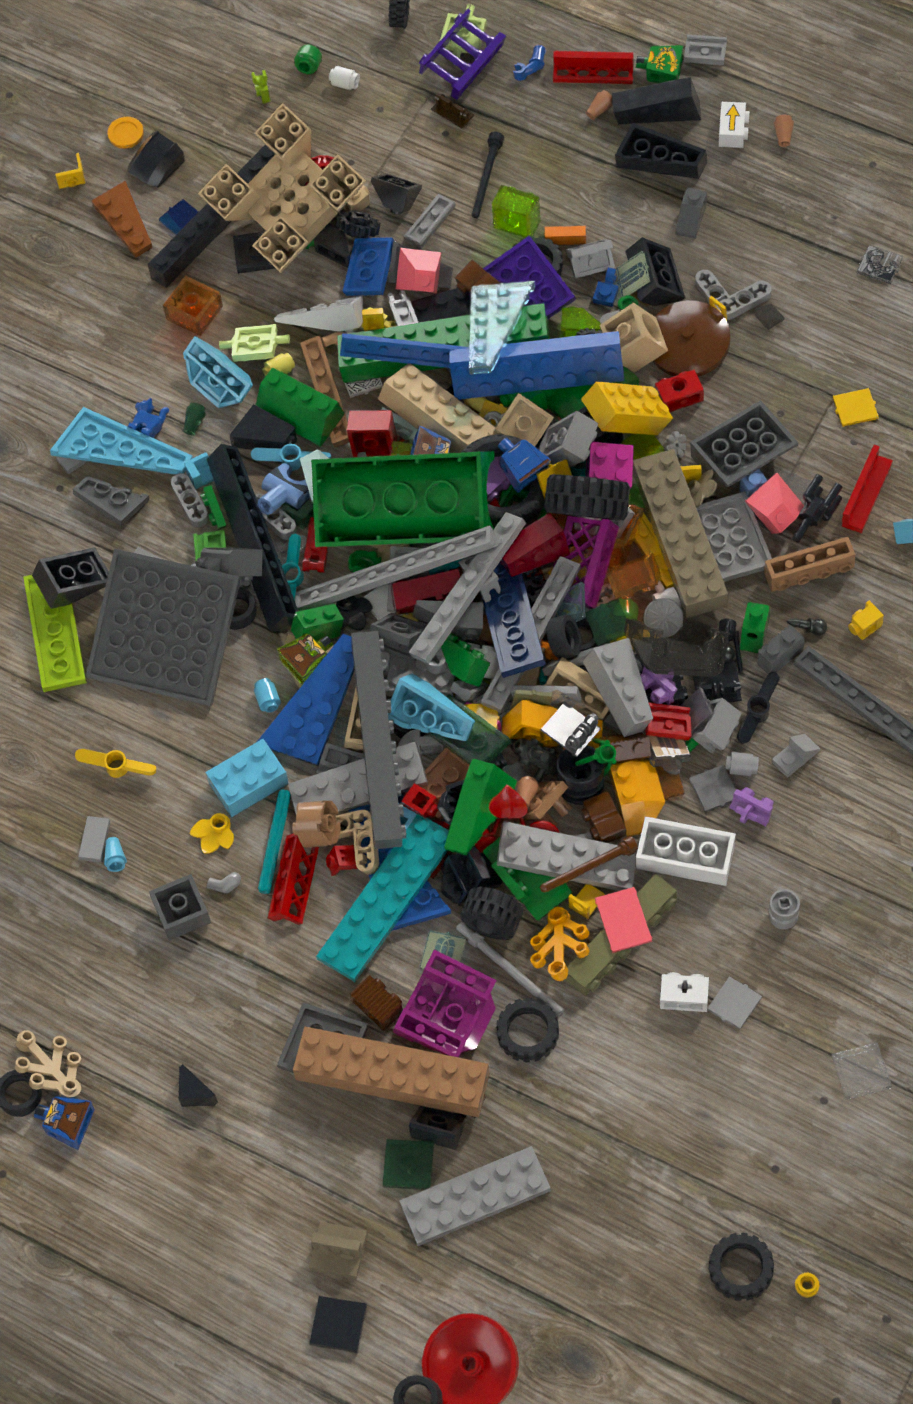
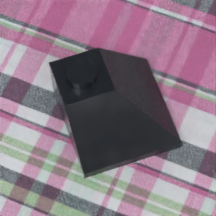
[371,173,422,215]

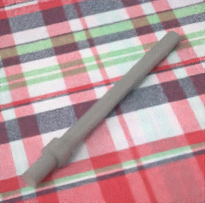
[456,922,564,1017]

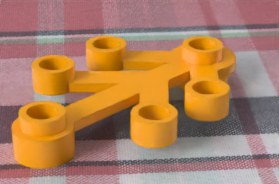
[530,907,590,981]

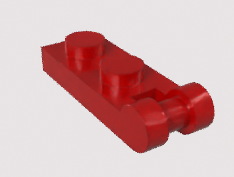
[302,517,329,573]

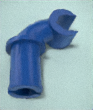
[513,45,546,81]

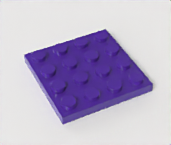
[468,236,576,319]

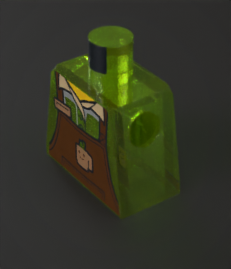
[277,634,333,685]

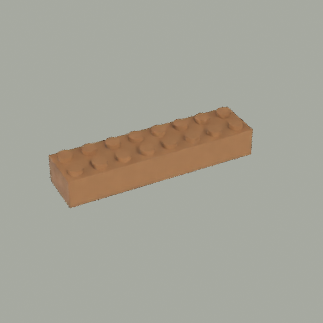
[293,1027,490,1117]

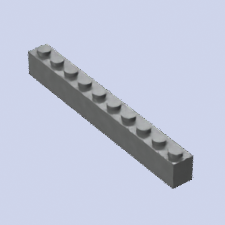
[351,631,406,849]

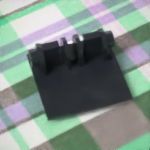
[692,661,742,702]

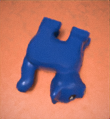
[128,398,169,439]

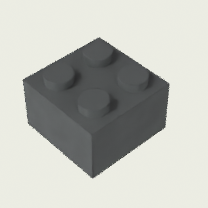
[149,874,211,940]

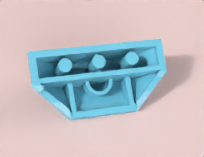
[183,336,253,408]

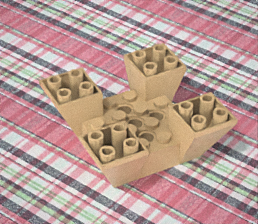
[198,103,367,273]

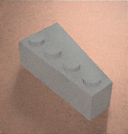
[583,638,653,737]

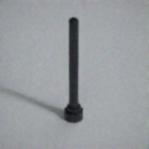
[472,132,505,218]

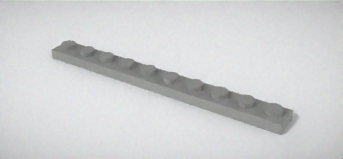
[295,526,494,611]

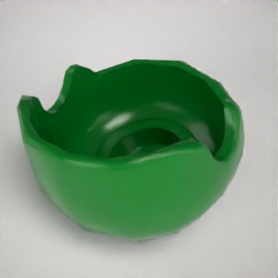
[347,550,382,573]

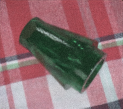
[183,402,206,436]

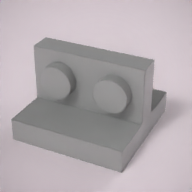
[565,239,615,278]

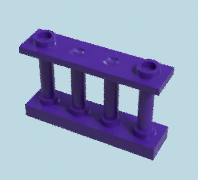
[419,9,506,100]

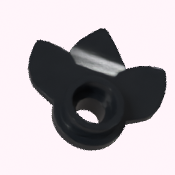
[336,595,373,631]

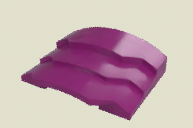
[393,950,497,1058]

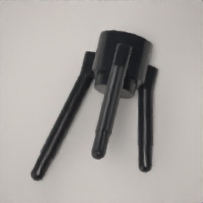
[705,618,743,673]

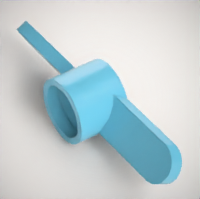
[251,444,331,471]

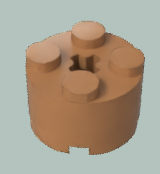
[292,801,341,848]

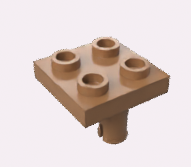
[523,781,572,826]

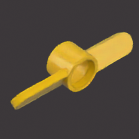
[75,748,156,778]

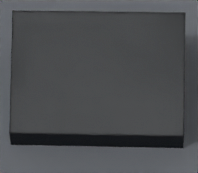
[409,1106,467,1150]

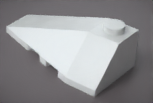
[274,296,363,333]

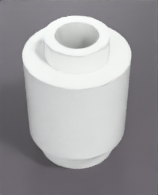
[329,66,360,90]

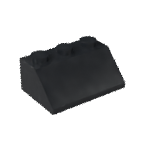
[625,237,685,306]

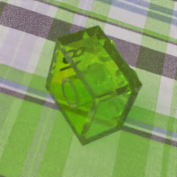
[492,185,541,238]

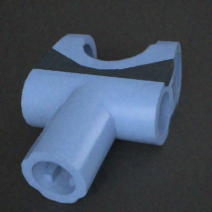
[257,463,311,515]

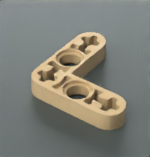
[335,810,379,875]

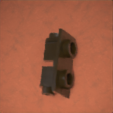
[431,94,474,129]

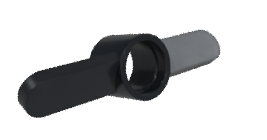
[737,672,780,744]

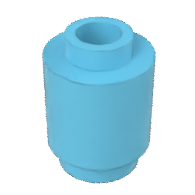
[254,678,281,713]

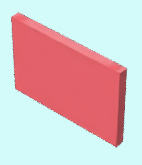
[595,887,652,953]

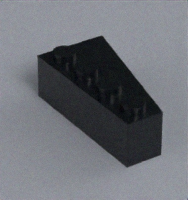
[612,77,701,125]
[615,123,707,179]

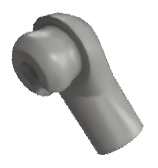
[207,872,241,893]

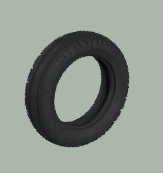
[461,434,545,528]

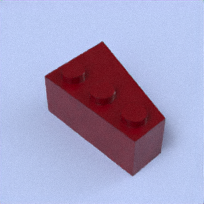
[500,513,571,577]
[391,569,460,615]

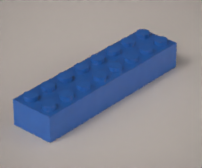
[449,331,624,400]

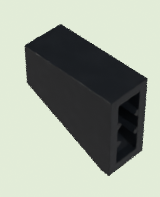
[229,404,297,450]

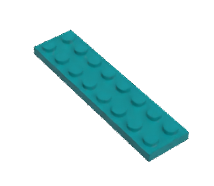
[316,814,449,982]

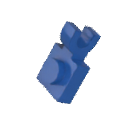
[593,267,619,307]

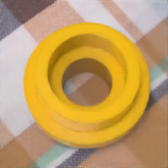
[795,1273,820,1298]

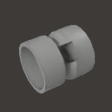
[769,889,800,929]

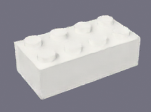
[636,817,736,886]

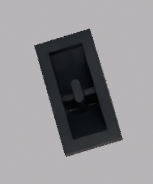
[178,1064,218,1107]

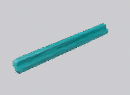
[258,789,291,894]

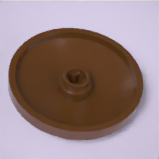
[653,300,731,377]

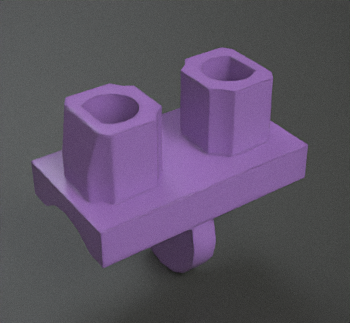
[640,663,677,705]
[730,787,774,827]

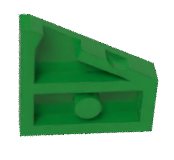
[200,485,226,530]

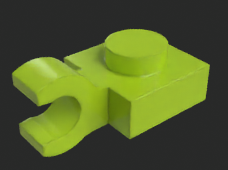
[251,70,270,104]

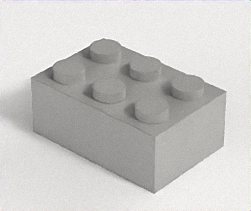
[539,411,599,468]

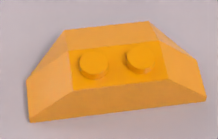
[606,758,665,836]

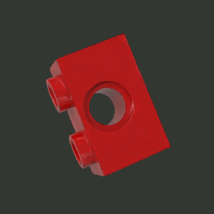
[655,370,704,412]

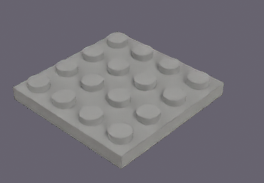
[696,492,772,582]

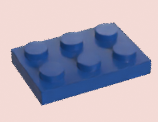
[343,237,395,296]

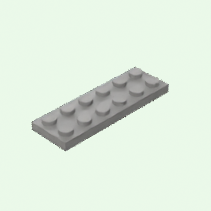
[288,742,428,814]
[497,821,636,891]
[399,1146,551,1246]

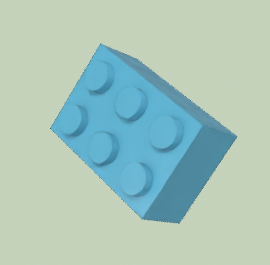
[205,739,289,817]

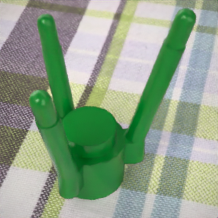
[576,738,617,776]

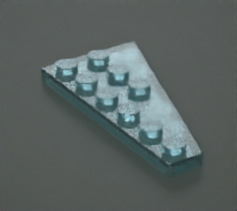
[469,281,535,375]

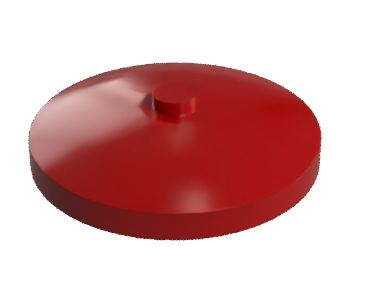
[422,1313,519,1404]

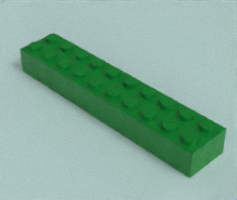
[337,303,549,383]

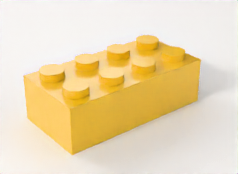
[581,382,673,435]

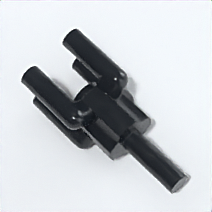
[792,474,843,543]

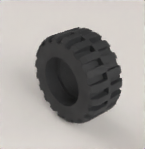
[544,474,630,520]

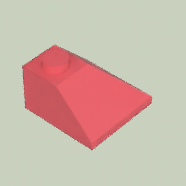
[396,248,442,294]
[745,473,804,534]

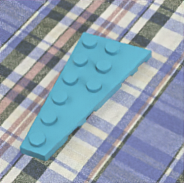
[50,407,193,475]

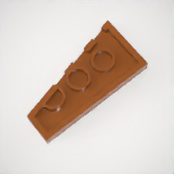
[91,181,153,258]

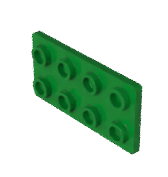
[483,823,573,921]

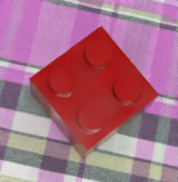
[347,410,398,457]

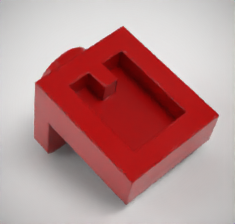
[326,845,358,876]

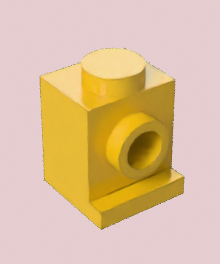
[848,600,884,640]

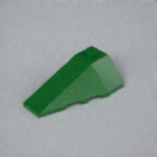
[444,759,518,855]

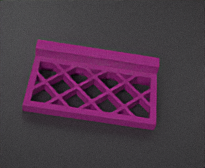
[553,516,619,610]

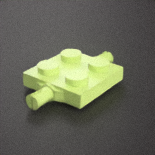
[440,4,487,58]
[219,324,290,362]

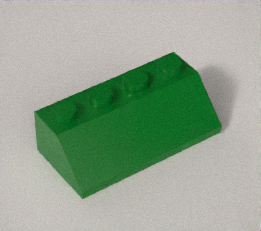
[256,367,345,447]

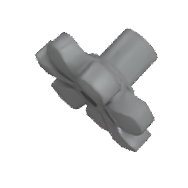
[663,431,686,458]

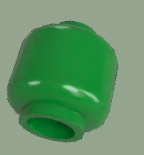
[294,45,322,74]

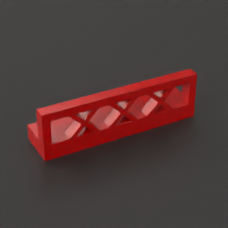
[553,51,634,84]
[842,445,893,533]
[268,833,319,925]

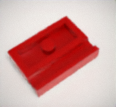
[645,702,691,741]

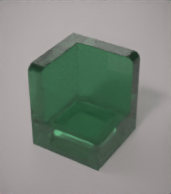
[282,500,314,530]

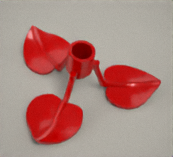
[475,785,560,853]

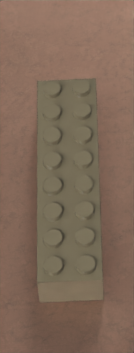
[633,449,728,618]

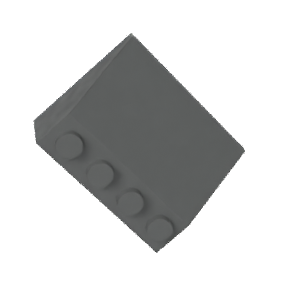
[690,400,799,487]

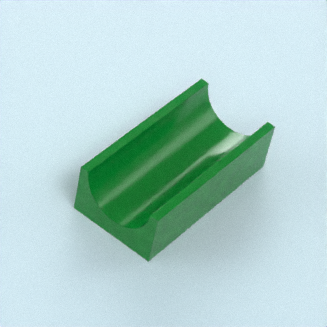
[311,451,494,547]

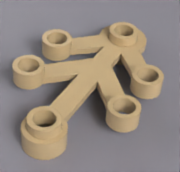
[15,1030,81,1099]

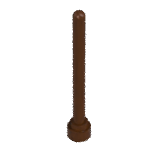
[540,836,638,893]

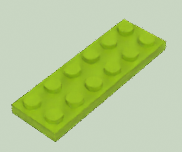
[23,575,87,692]

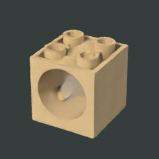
[600,303,668,373]

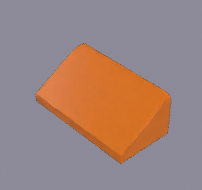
[545,226,586,245]

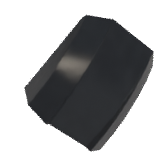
[127,131,185,187]

